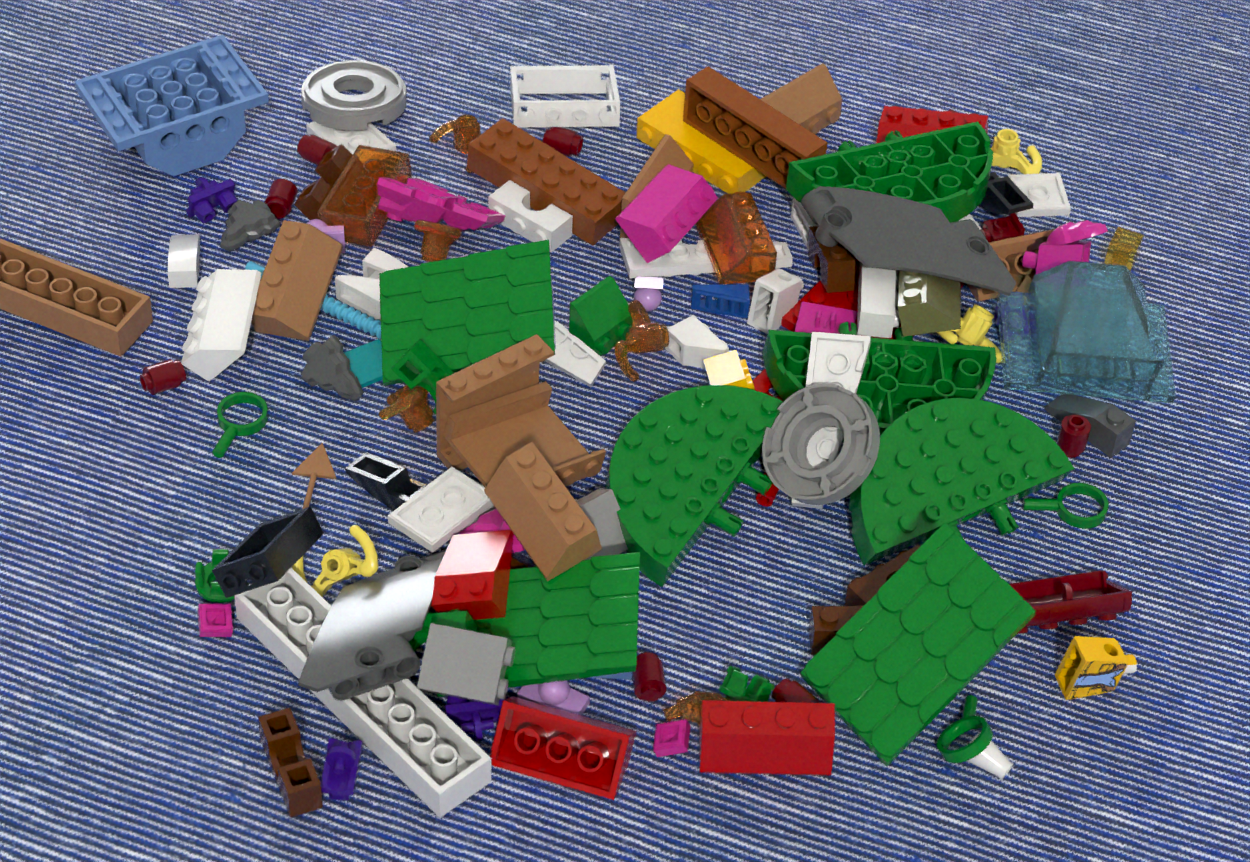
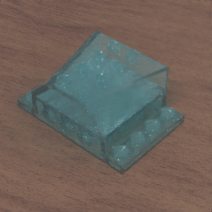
[997,261,1176,403]

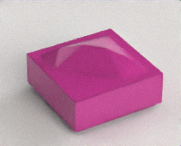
[198,604,233,637]
[653,719,691,757]

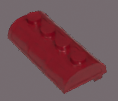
[1009,570,1132,634]

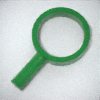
[212,392,268,458]
[1022,483,1109,529]
[937,695,993,763]

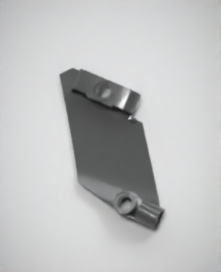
[801,186,1016,296]
[298,549,447,701]

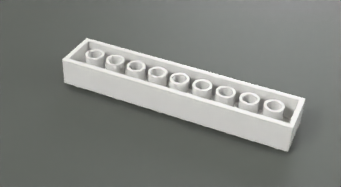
[234,568,491,818]

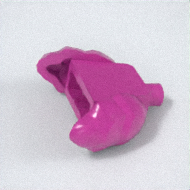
[1022,220,1108,319]

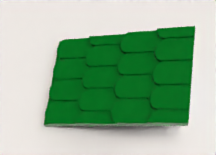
[379,240,556,386]
[800,523,1036,767]
[437,552,640,697]

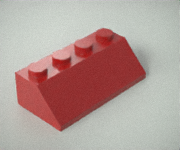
[876,106,988,143]
[490,696,637,800]
[699,700,835,776]

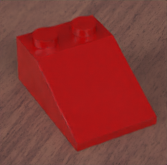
[432,530,514,620]

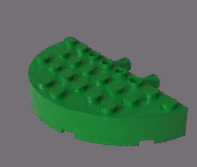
[786,122,993,222]
[762,322,996,442]
[605,385,783,587]
[849,398,1075,566]

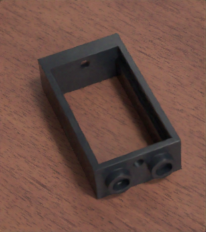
[212,506,324,598]

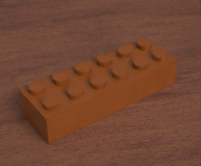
[683,66,828,189]
[467,118,626,246]

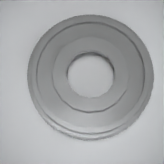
[301,60,406,130]
[762,383,880,505]

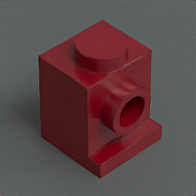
[980,213,1025,242]

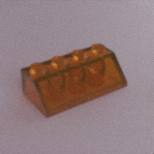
[317,145,412,247]
[696,191,777,284]

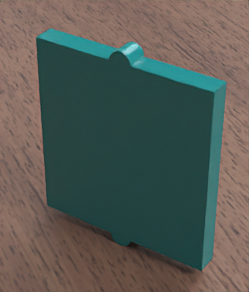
[344,339,383,388]

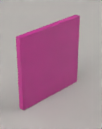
[794,301,857,334]

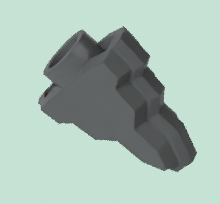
[220,200,280,252]
[301,335,363,401]

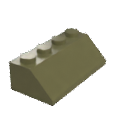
[898,270,961,337]

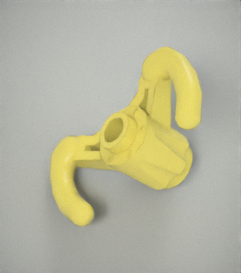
[991,129,1042,174]
[936,304,1003,363]
[292,525,378,597]

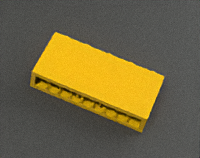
[636,89,766,199]

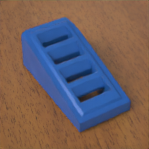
[691,284,750,318]

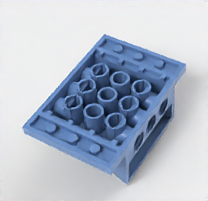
[74,35,269,176]

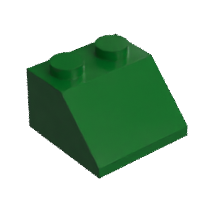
[569,275,633,356]

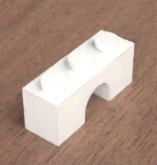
[488,180,573,253]

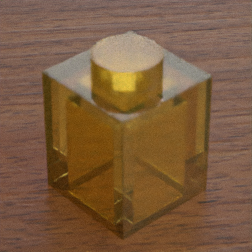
[1104,227,1144,275]

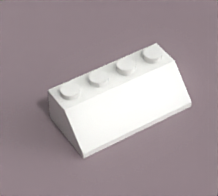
[181,269,261,382]

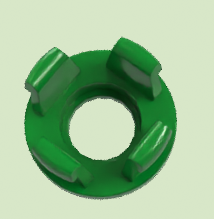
[195,549,248,603]
[718,666,775,702]

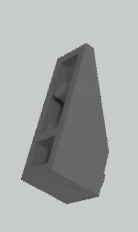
[1045,392,1136,458]

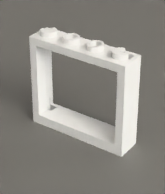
[510,65,620,127]

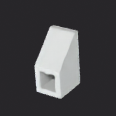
[665,315,729,368]

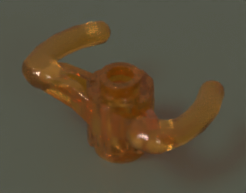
[429,115,481,173]
[414,220,462,262]
[614,300,670,382]
[379,385,434,433]

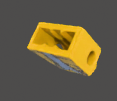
[1054,636,1137,700]

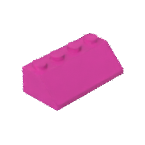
[615,164,718,263]

